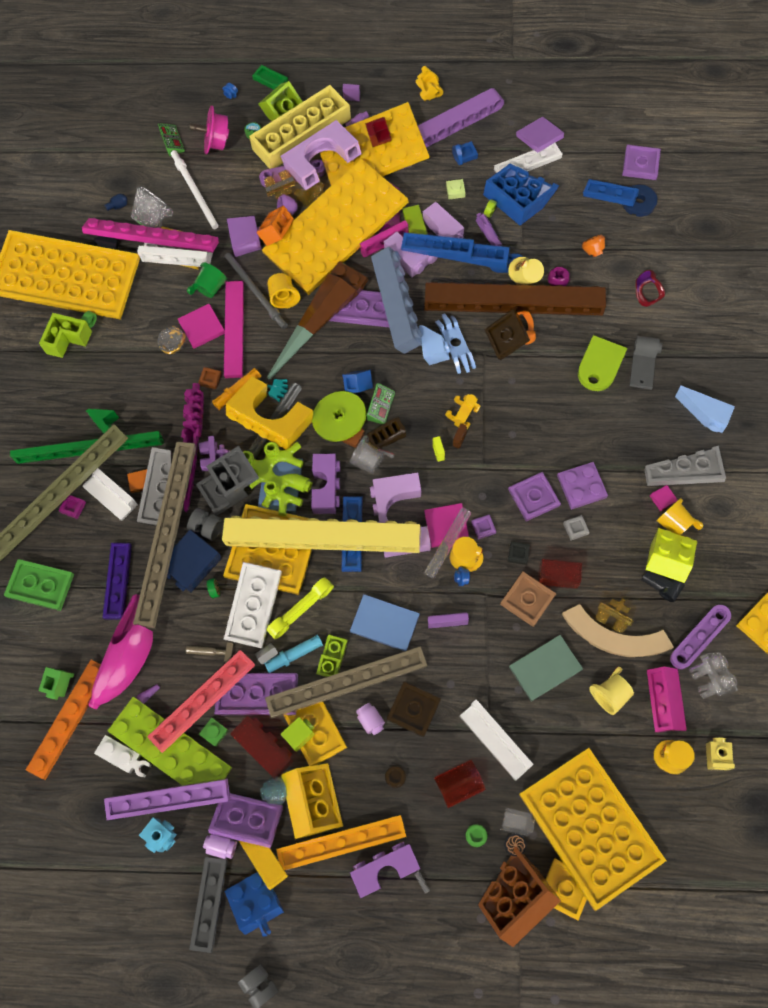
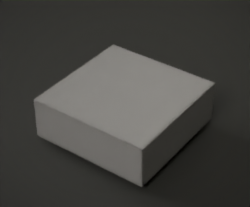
[563,515,590,541]
[255,643,278,664]

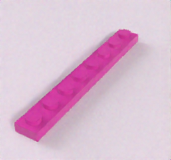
[82,218,219,253]

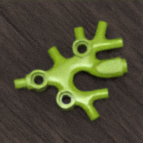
[243,442,313,516]

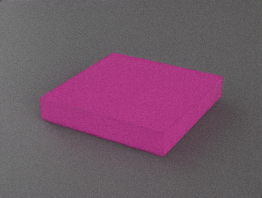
[178,304,225,349]
[424,503,469,548]

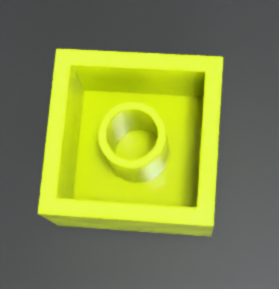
[646,528,697,583]

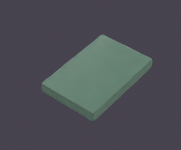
[509,635,583,702]

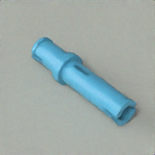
[264,634,323,673]

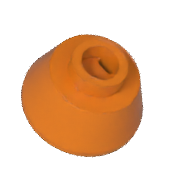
[582,235,605,257]

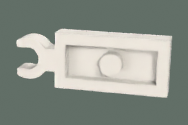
[94,735,152,777]

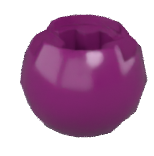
[547,267,570,286]

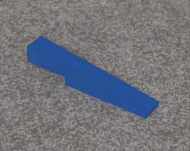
[401,233,509,270]

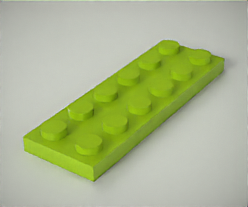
[108,697,232,786]

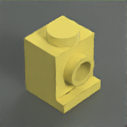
[706,738,735,770]

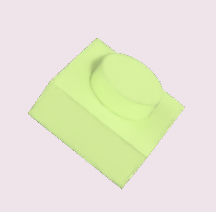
[446,179,465,199]

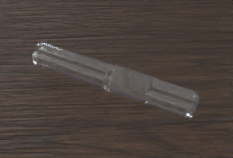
[425,508,471,578]

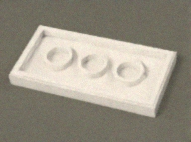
[224,562,282,648]

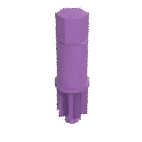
[476,213,502,246]

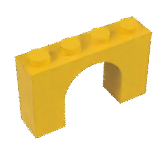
[226,376,313,450]

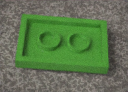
[4,559,74,611]

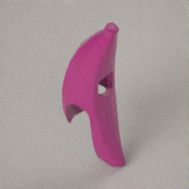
[88,594,153,710]

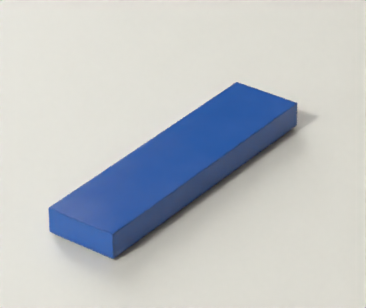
[342,497,363,572]

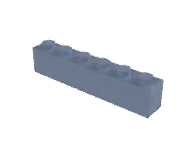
[371,246,422,354]

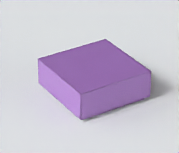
[343,84,360,101]
[471,515,496,540]

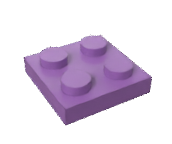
[557,462,608,510]

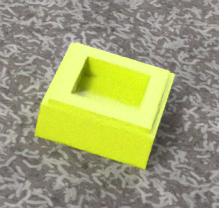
[433,436,445,462]

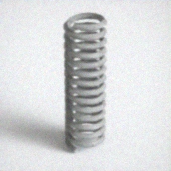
[414,870,430,893]

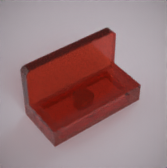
[434,760,486,808]

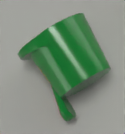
[187,262,227,298]

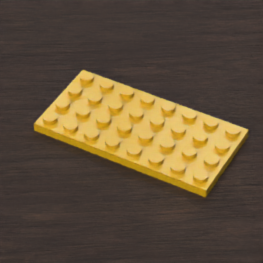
[262,159,409,295]
[0,230,140,320]

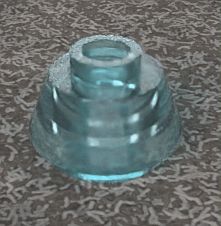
[261,776,287,805]

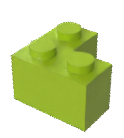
[39,313,92,358]

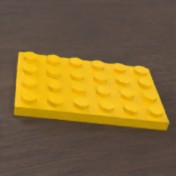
[320,102,429,185]
[519,748,666,911]

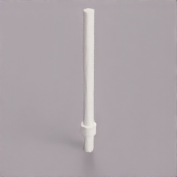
[171,150,219,229]

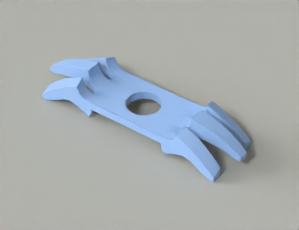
[435,313,476,374]

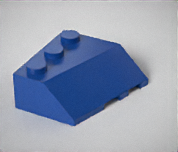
[483,164,559,225]

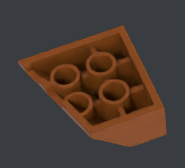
[478,846,561,947]

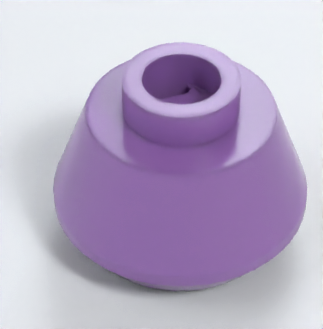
[277,194,297,216]

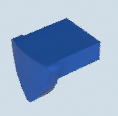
[452,141,478,165]

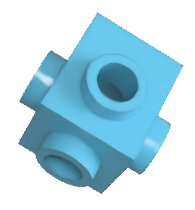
[139,817,177,853]

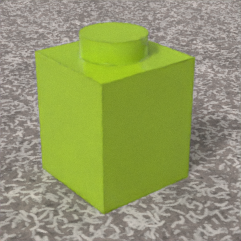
[281,717,315,752]

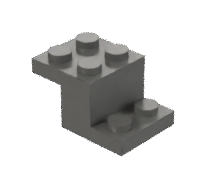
[196,446,259,516]

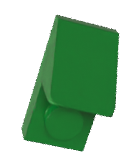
[86,409,119,434]

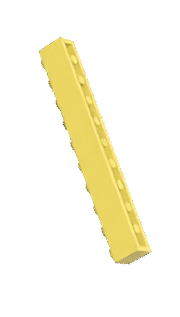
[222,516,421,553]

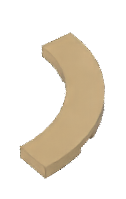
[562,604,674,657]

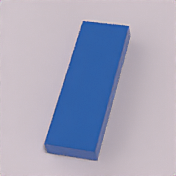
[583,179,639,206]

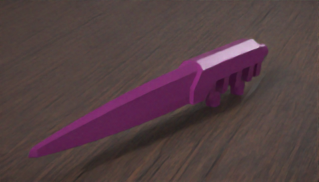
[181,383,204,513]

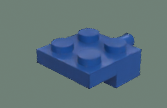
[225,872,284,937]

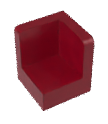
[365,117,392,147]

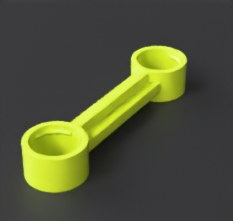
[267,577,334,639]

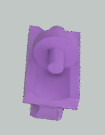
[199,436,230,471]

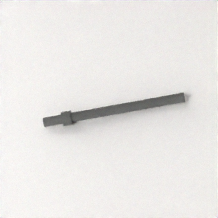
[225,253,288,329]

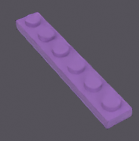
[104,778,231,820]

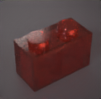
[538,559,582,588]

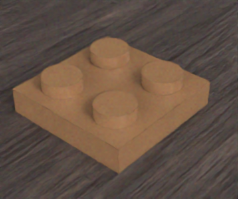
[500,572,556,627]

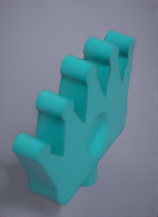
[267,379,288,402]

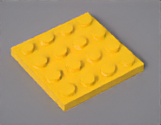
[223,504,312,595]

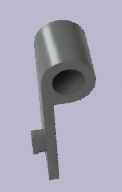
[629,335,663,390]

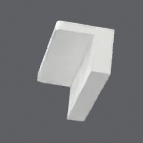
[83,468,138,521]

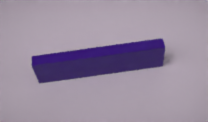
[103,543,132,620]

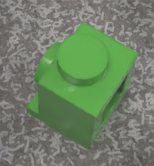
[39,667,74,700]

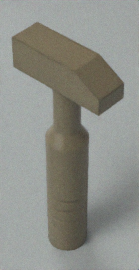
[186,642,234,663]

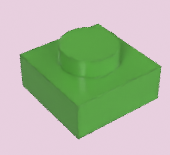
[199,718,229,747]

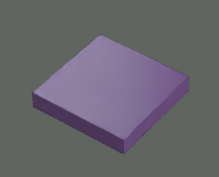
[516,117,564,153]
[622,145,661,180]
[508,472,561,522]

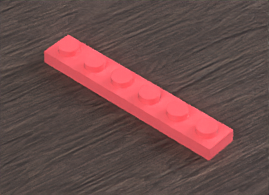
[147,650,255,753]

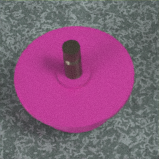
[189,105,229,154]

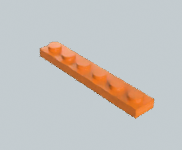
[26,660,101,780]

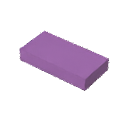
[428,612,469,629]

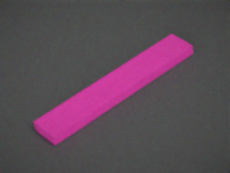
[224,281,244,378]

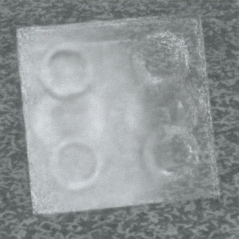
[131,186,173,228]
[689,652,738,699]

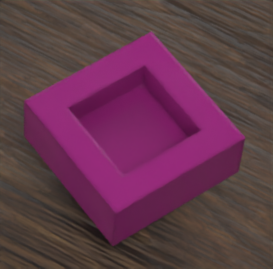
[58,495,86,519]

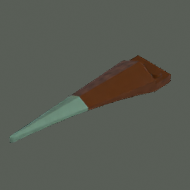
[267,261,369,380]

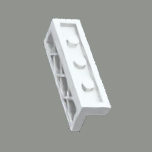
[137,243,213,267]
[460,700,533,781]

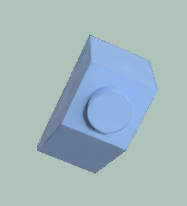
[419,325,451,365]

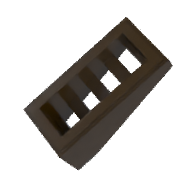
[365,417,406,452]

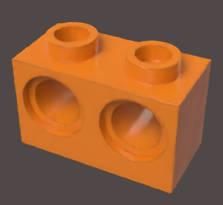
[256,205,294,246]

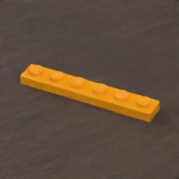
[276,815,406,871]

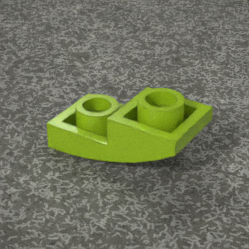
[316,635,348,677]

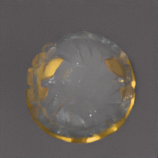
[157,326,186,354]

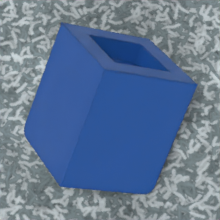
[343,370,373,393]

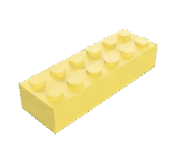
[249,85,351,169]

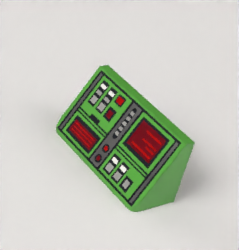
[158,124,185,156]
[367,383,395,424]

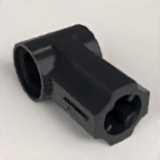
[641,570,685,602]

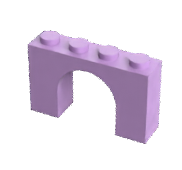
[281,120,362,190]
[384,202,464,277]
[370,473,431,557]

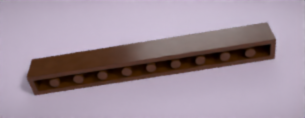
[425,282,606,316]

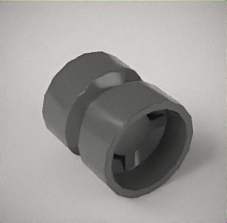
[187,508,223,541]
[238,964,279,1008]

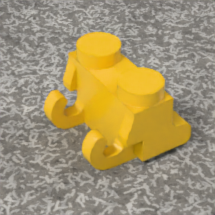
[416,66,443,101]
[445,394,481,430]

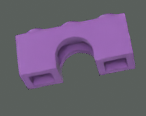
[311,454,340,514]
[350,842,420,898]

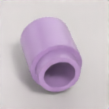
[356,703,385,735]
[203,834,237,860]

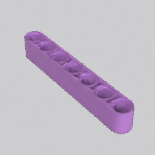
[418,88,504,147]

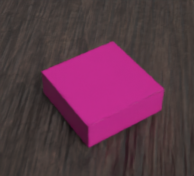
[650,485,678,512]

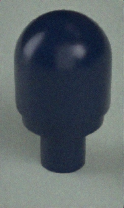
[104,193,128,211]

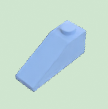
[675,386,735,433]

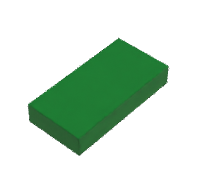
[252,65,288,90]

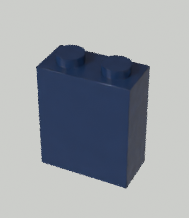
[167,530,222,593]

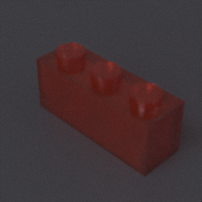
[230,716,294,780]

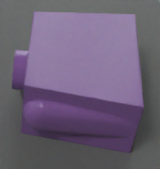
[227,216,262,257]

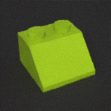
[258,81,303,121]

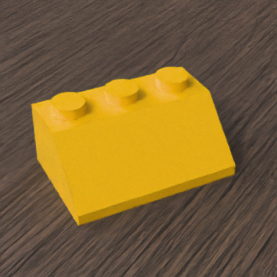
[281,763,343,839]

